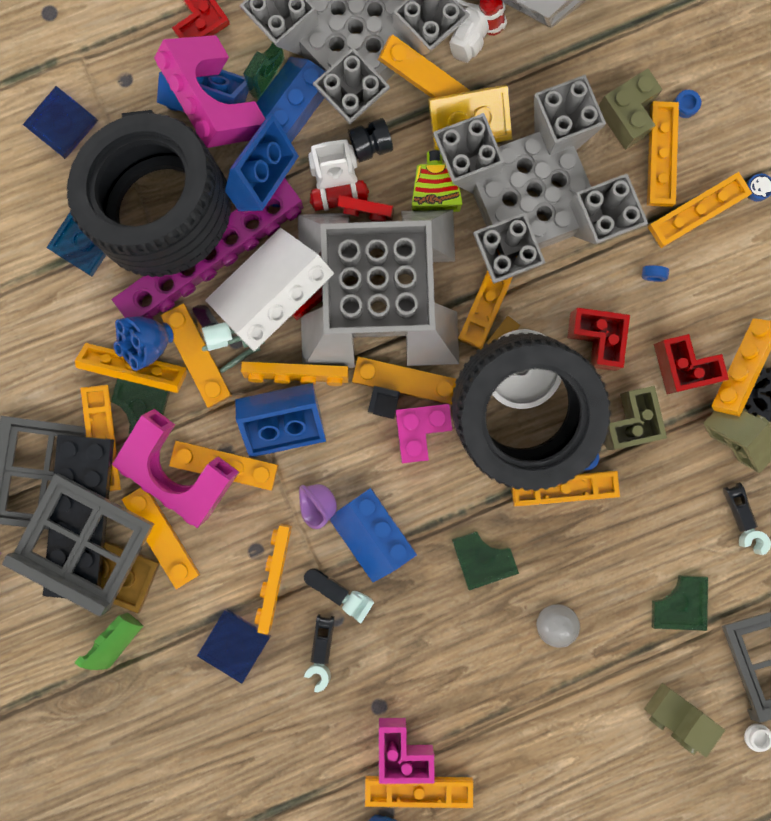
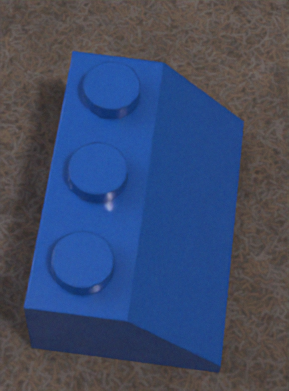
[256,57,326,143]
[157,70,252,112]
[225,113,299,211]
[235,383,326,458]
[330,488,417,582]

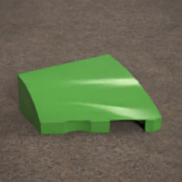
[74,612,143,670]

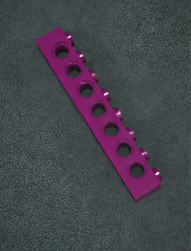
[111,178,304,320]

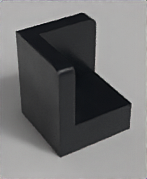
[368,386,400,419]

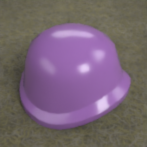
[299,484,337,529]

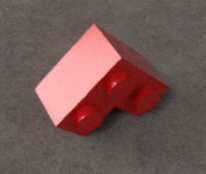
[567,307,630,371]
[654,334,729,395]

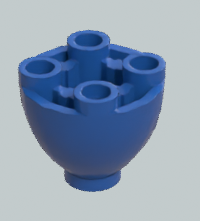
[114,316,173,371]

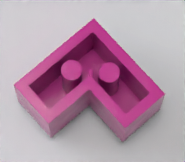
[395,404,452,463]
[379,718,435,784]

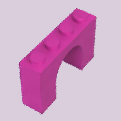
[154,35,265,148]
[112,409,239,528]

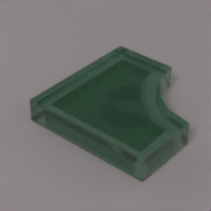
[243,43,285,99]
[111,378,170,434]
[451,531,519,591]
[651,575,708,631]

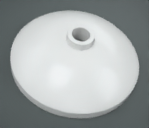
[492,329,562,409]

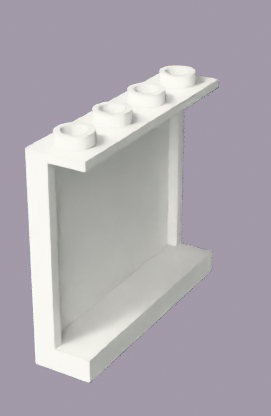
[205,228,334,351]

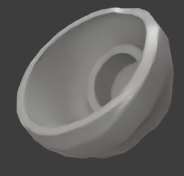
[536,604,580,648]

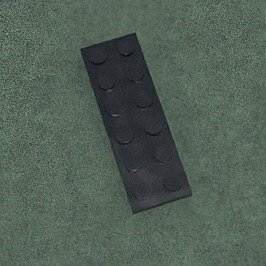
[42,435,114,599]

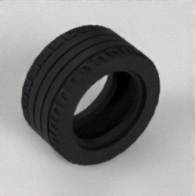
[67,113,232,277]
[451,333,611,491]

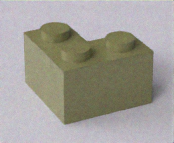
[599,68,663,150]
[605,386,667,450]
[703,408,771,473]
[644,683,725,758]

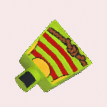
[411,150,462,212]

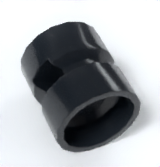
[348,118,393,163]

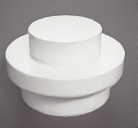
[744,724,771,752]

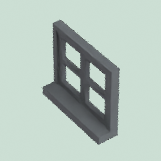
[0,416,86,530]
[1,473,154,617]
[722,611,771,723]

